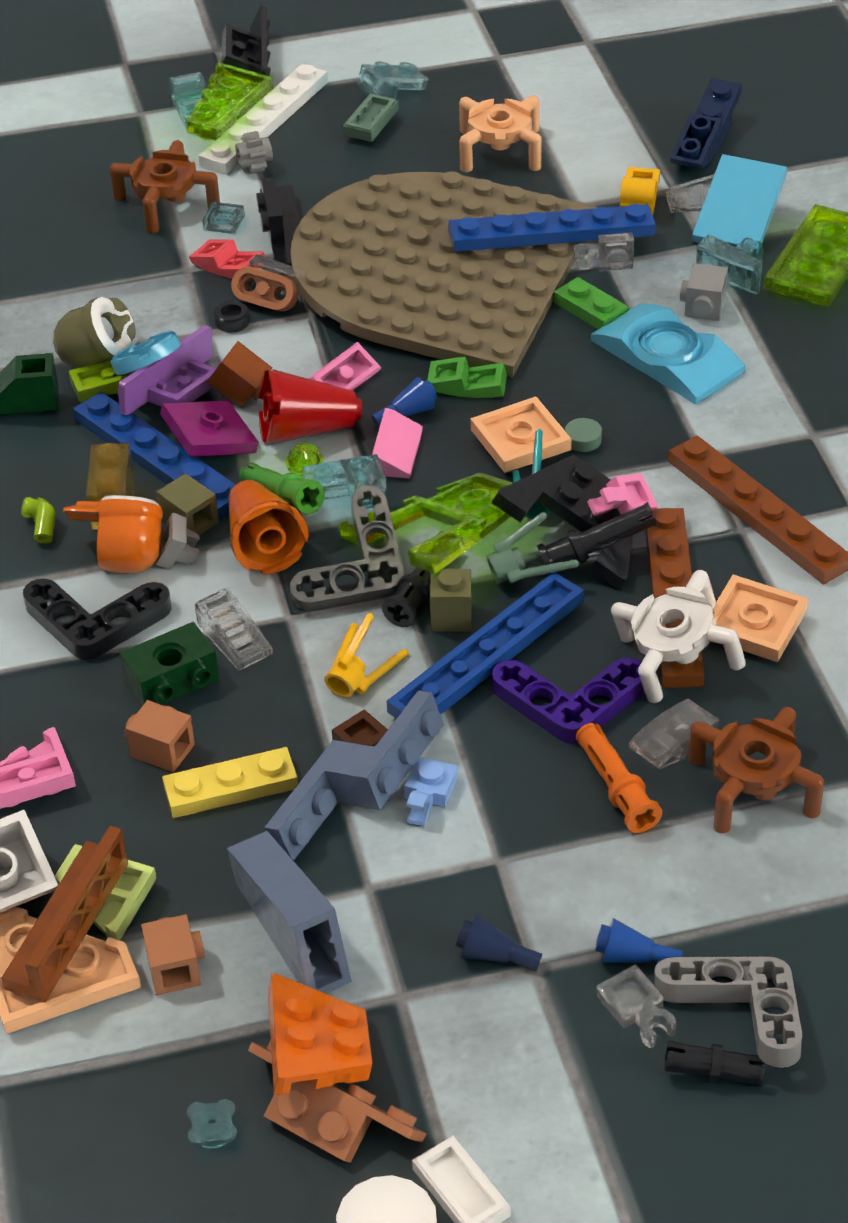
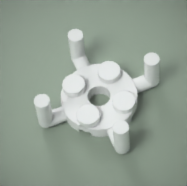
[611,570,746,703]

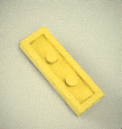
[162,747,298,818]

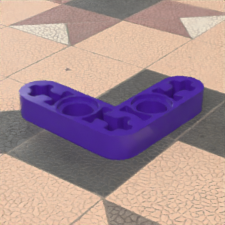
[492,657,644,744]

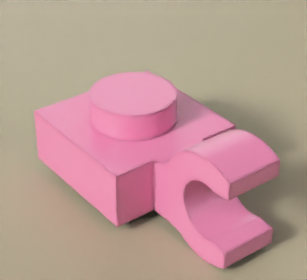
[587,473,658,516]

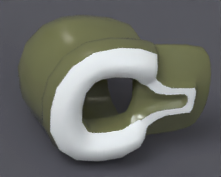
[53,297,136,369]

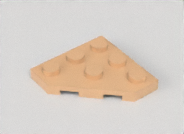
[0,907,141,1034]

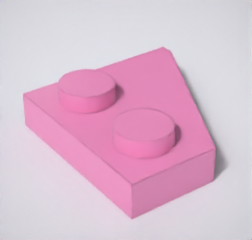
[0,727,76,809]

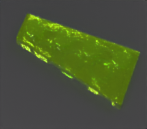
[187,62,273,141]

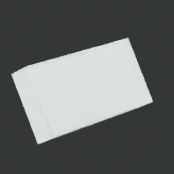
[412,1136,511,1223]

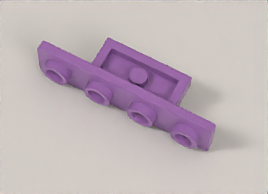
[118,325,216,416]

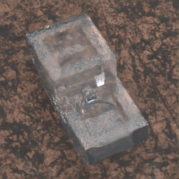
[628,699,720,769]

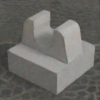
[156,512,199,569]

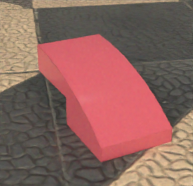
[189,239,268,279]

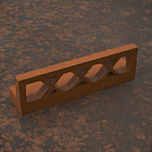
[1,826,128,1002]

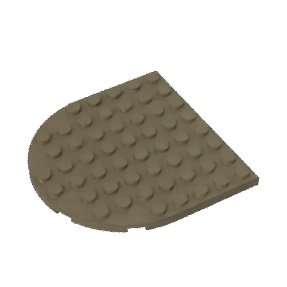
[291,171,597,378]

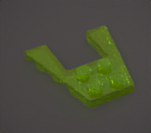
[338,472,512,574]

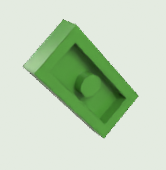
[554,277,628,329]

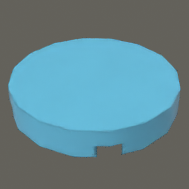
[111,330,181,375]

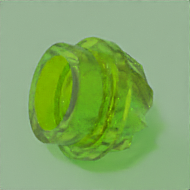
[286,442,324,479]

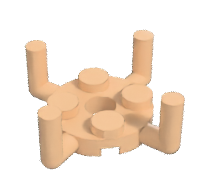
[459,95,542,172]

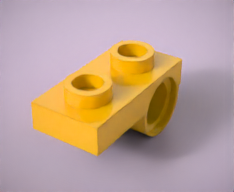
[620,167,660,216]

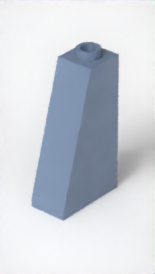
[227,831,352,993]

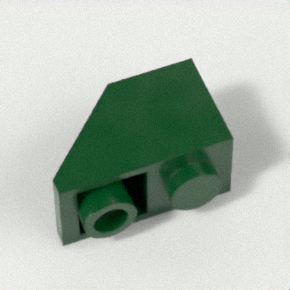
[0,353,59,415]

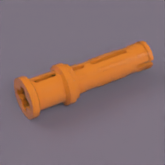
[576,723,662,833]

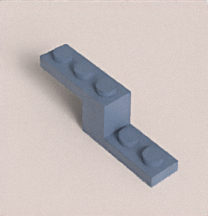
[264,691,444,861]

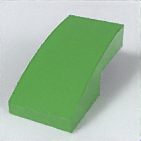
[427,356,507,398]

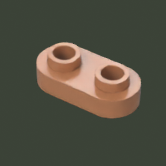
[231,266,298,312]

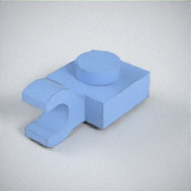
[404,757,458,826]

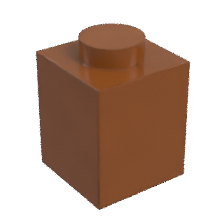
[207,341,273,408]

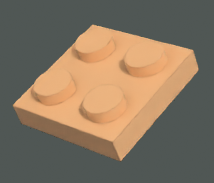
[470,397,571,473]
[713,575,809,662]

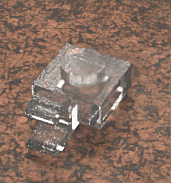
[574,233,634,271]

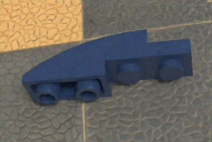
[670,78,742,169]

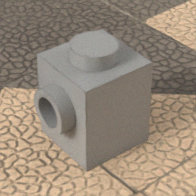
[680,263,728,321]

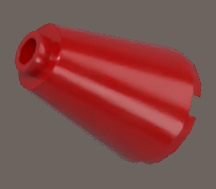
[259,369,362,444]

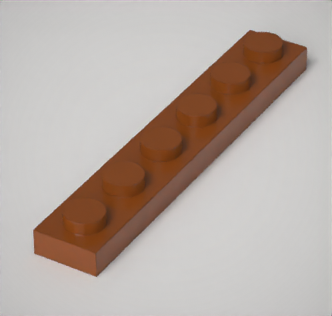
[668,435,848,585]
[645,508,704,688]

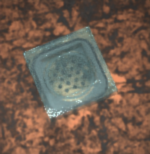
[202,202,245,234]

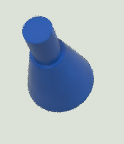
[371,377,438,428]
[595,918,683,963]

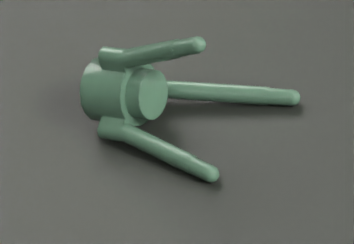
[486,512,579,584]

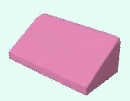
[309,342,381,390]
[372,408,423,479]

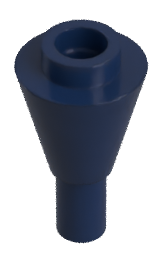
[456,915,543,971]

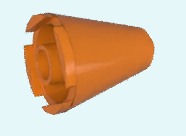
[228,480,309,574]

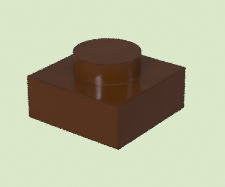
[332,709,388,747]

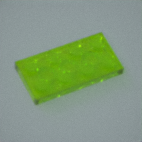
[764,204,848,306]

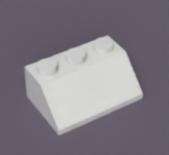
[0,810,58,913]

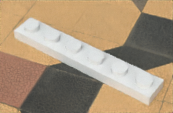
[198,64,328,175]

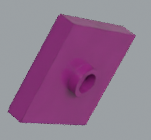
[160,401,259,457]

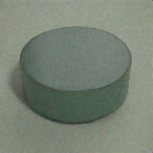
[565,418,602,452]

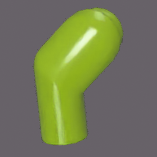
[21,497,56,543]

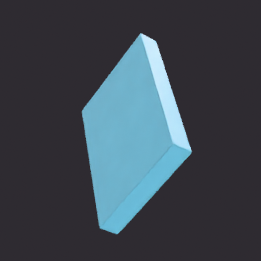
[692,154,787,255]

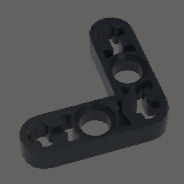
[23,578,172,660]

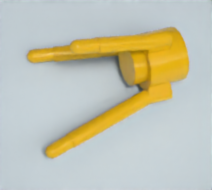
[324,613,408,698]

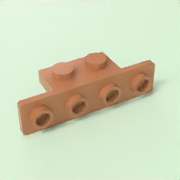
[248,1040,426,1163]

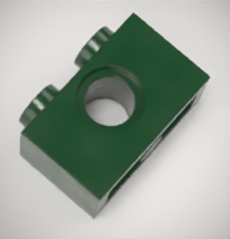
[119,621,219,706]

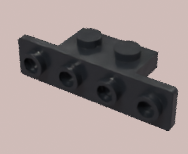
[221,5,271,94]
[256,177,300,270]

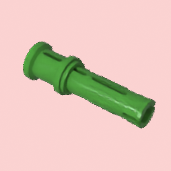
[239,463,325,514]

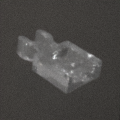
[597,964,676,1048]

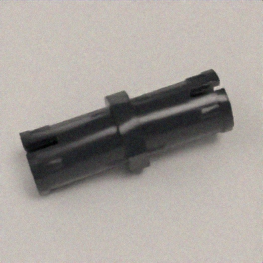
[664,1040,765,1087]

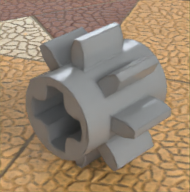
[235,131,273,174]

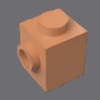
[125,700,195,773]
[141,914,205,995]

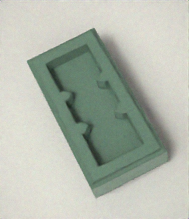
[342,93,399,142]

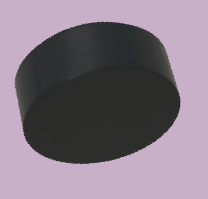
[214,301,250,332]

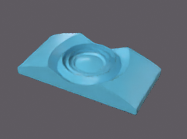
[591,303,745,404]

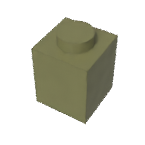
[156,473,219,535]
[430,569,472,632]

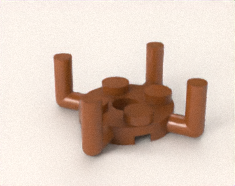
[110,140,221,234]
[688,707,825,833]

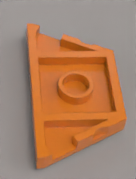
[268,973,373,1095]

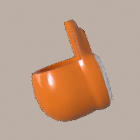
[62,495,163,574]

